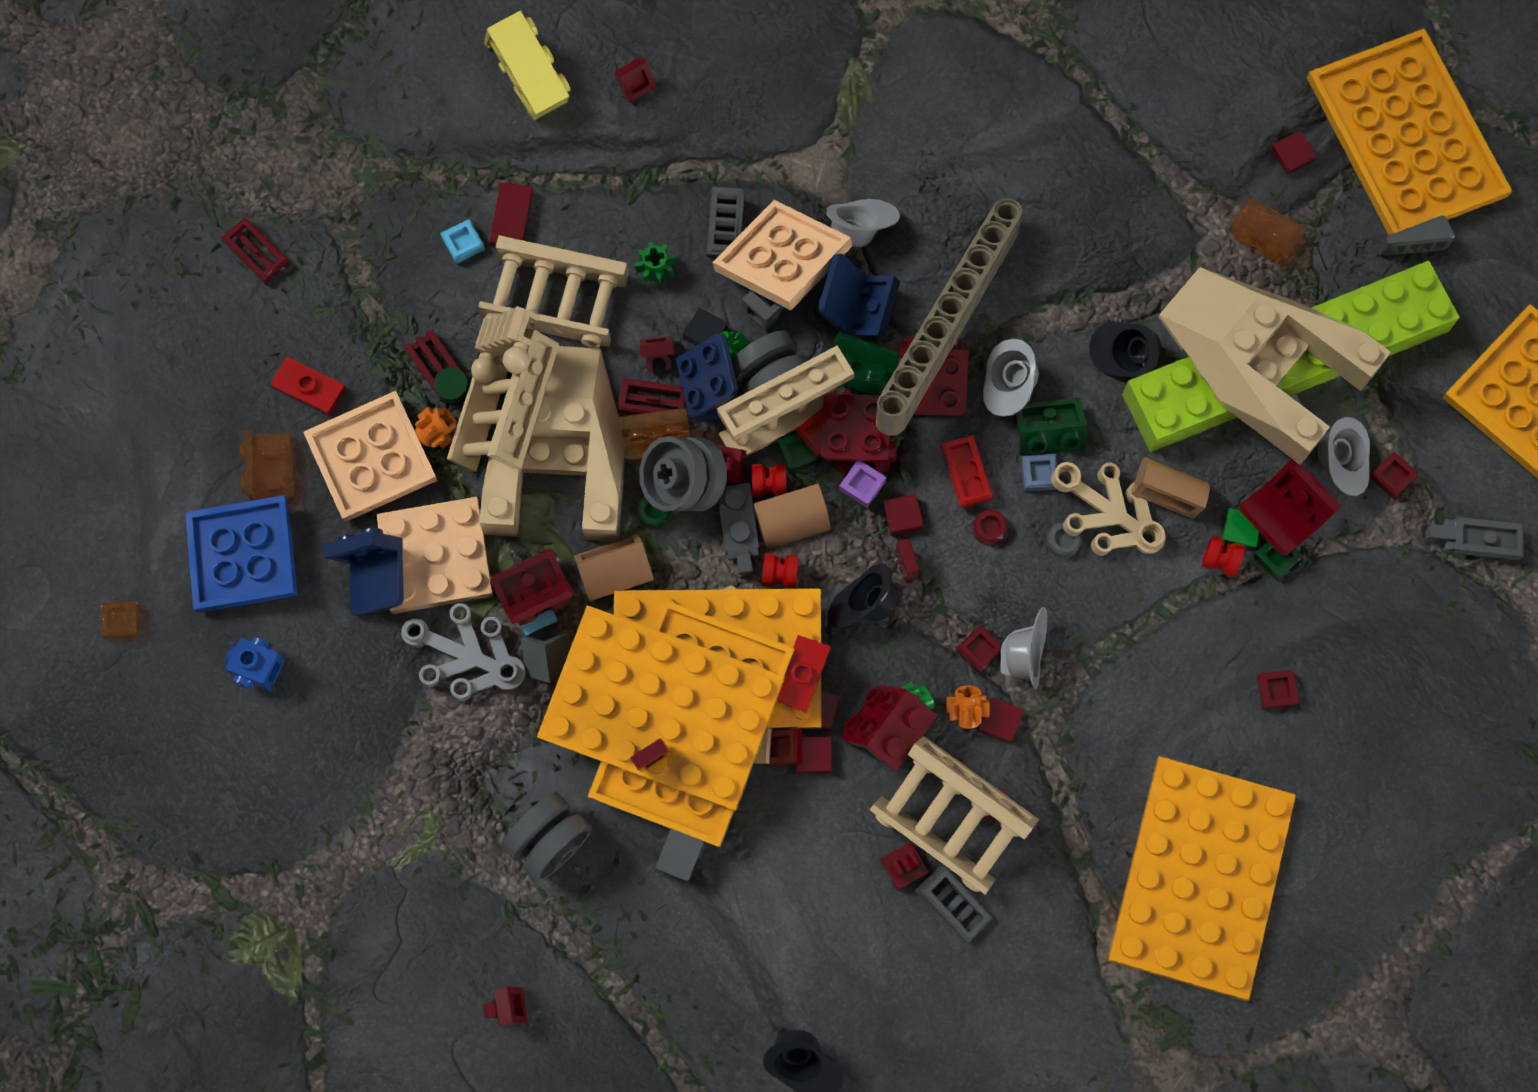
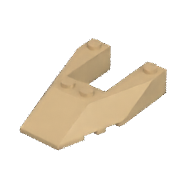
[1158,267,1391,465]
[479,346,626,542]

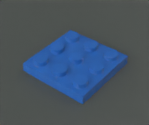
[185,495,298,613]

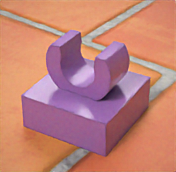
[839,461,886,508]

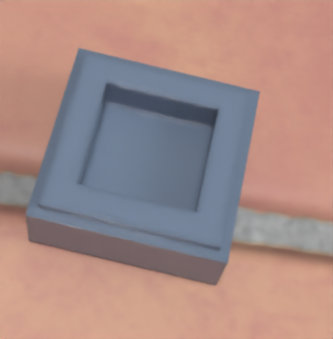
[1021,454,1057,492]

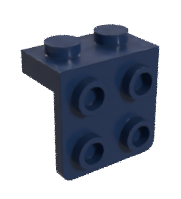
[819,254,901,341]
[676,333,738,423]
[324,528,404,617]

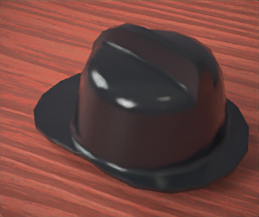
[1089,322,1166,378]
[828,563,903,629]
[763,1028,844,1092]

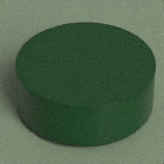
[434,368,469,403]
[638,497,672,529]

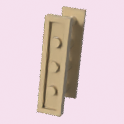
[478,235,629,348]
[447,329,559,472]
[717,345,854,457]
[870,736,1039,895]

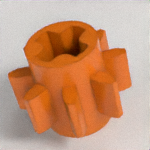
[415,407,457,448]
[946,685,990,729]

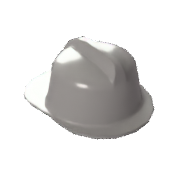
[826,199,900,247]
[983,339,1039,417]
[1317,417,1370,496]
[1000,607,1048,689]

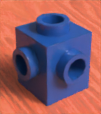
[225,637,285,692]

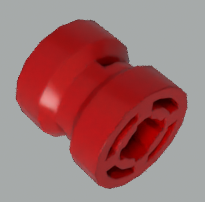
[752,463,786,498]
[1201,535,1246,578]
[762,553,799,589]

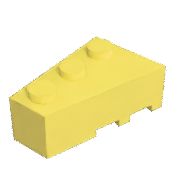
[484,10,571,120]

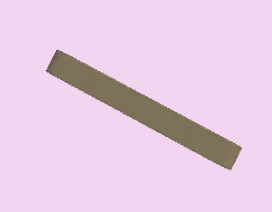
[875,198,1022,436]

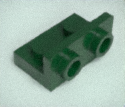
[833,332,900,396]
[1014,398,1088,456]

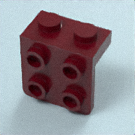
[900,336,969,416]
[820,394,897,473]
[1239,459,1342,556]
[489,548,575,626]
[841,685,938,771]

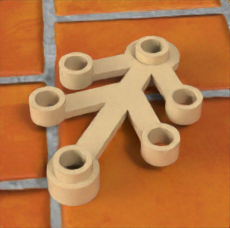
[1051,462,1166,556]

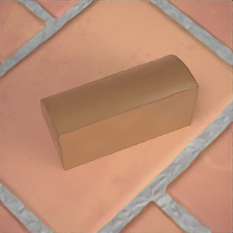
[1131,457,1210,519]
[754,483,831,550]
[574,534,654,602]

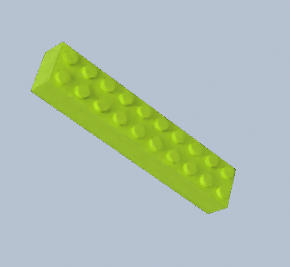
[1122,261,1460,453]

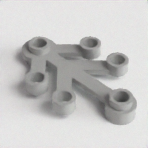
[401,603,526,701]

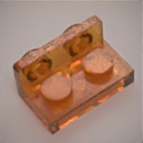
[1228,196,1307,264]
[619,408,690,462]
[240,430,294,501]

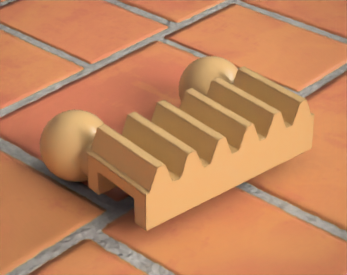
[471,306,540,384]

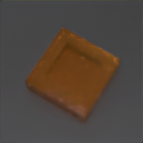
[101,601,139,639]

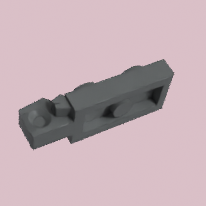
[718,483,759,578]
[1425,517,1524,560]

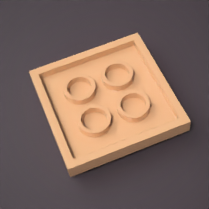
[713,200,852,310]
[303,391,438,522]
[377,497,493,614]

